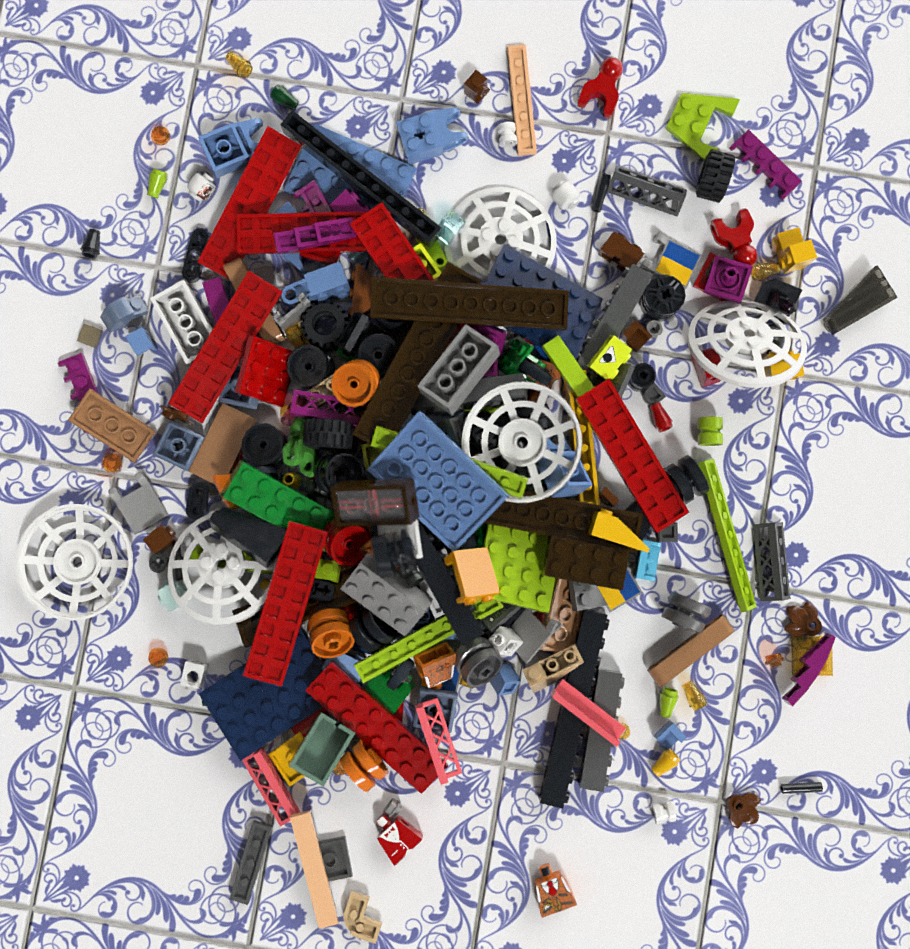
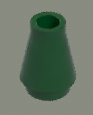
[270,84,299,111]

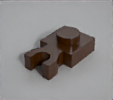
[599,487,619,507]

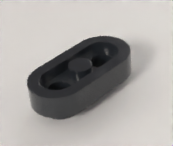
[186,482,210,520]

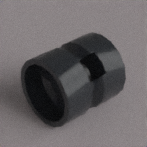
[628,363,656,392]

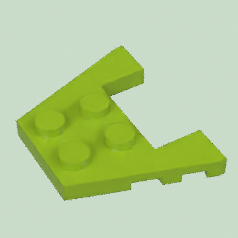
[666,93,740,161]

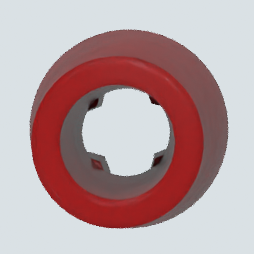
[650,403,673,433]

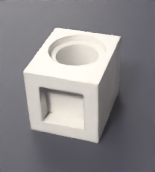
[488,626,523,656]
[180,660,209,691]

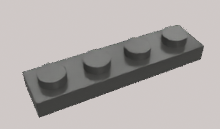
[229,820,273,905]

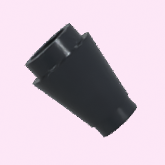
[80,229,101,259]

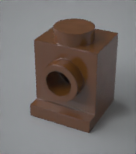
[464,70,490,104]

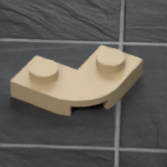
[343,890,382,944]

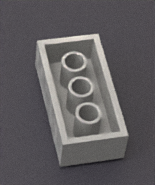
[417,325,500,416]
[341,552,433,636]

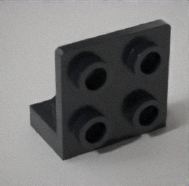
[336,312,385,356]

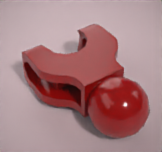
[577,57,623,119]
[710,208,757,265]

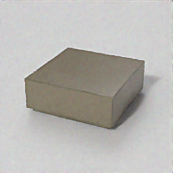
[77,324,103,349]

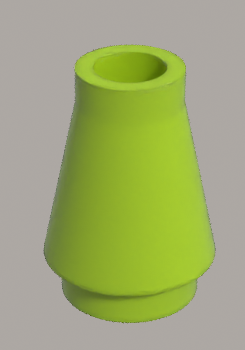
[147,168,168,199]
[659,687,679,718]

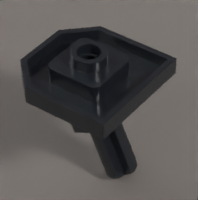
[754,278,802,325]

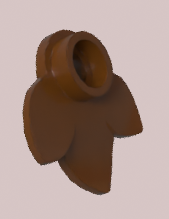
[159,405,193,427]
[784,602,822,637]
[726,792,761,829]

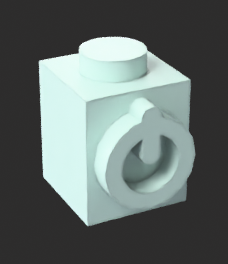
[157,580,190,611]

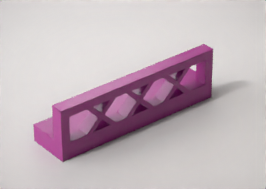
[289,389,369,427]

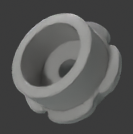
[645,320,663,338]
[384,798,402,817]

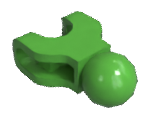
[283,417,320,477]

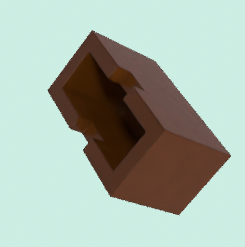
[598,232,645,272]

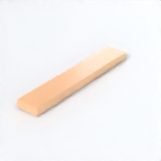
[507,44,537,156]
[290,810,339,929]

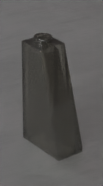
[822,265,898,335]

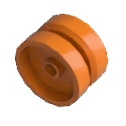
[331,359,380,407]
[307,608,355,658]
[339,740,389,792]

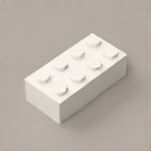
[150,280,213,367]

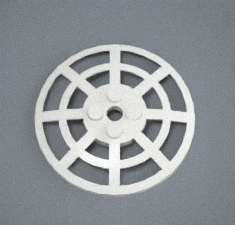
[444,187,557,281]
[687,300,807,388]
[462,382,582,503]
[15,504,133,621]
[168,510,279,625]

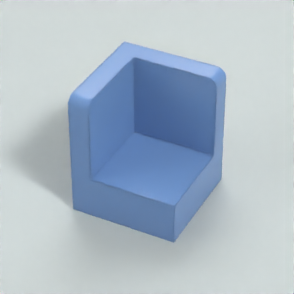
[125,327,158,356]
[490,663,521,696]
[653,720,687,750]

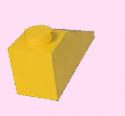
[588,509,649,552]

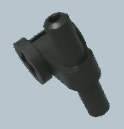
[149,542,184,581]

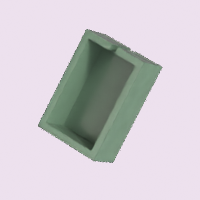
[288,712,355,787]

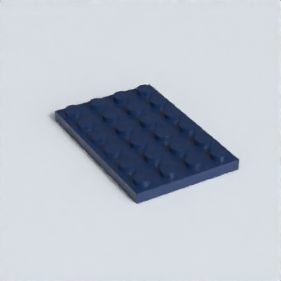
[484,244,603,360]
[199,629,323,761]

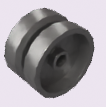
[661,592,712,634]
[454,636,503,688]

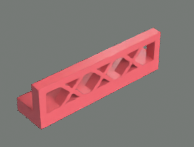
[550,679,626,747]
[415,697,462,785]
[242,746,300,827]

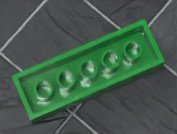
[220,460,335,553]

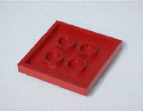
[235,335,293,407]

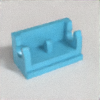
[633,540,661,581]

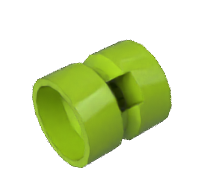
[698,416,723,446]

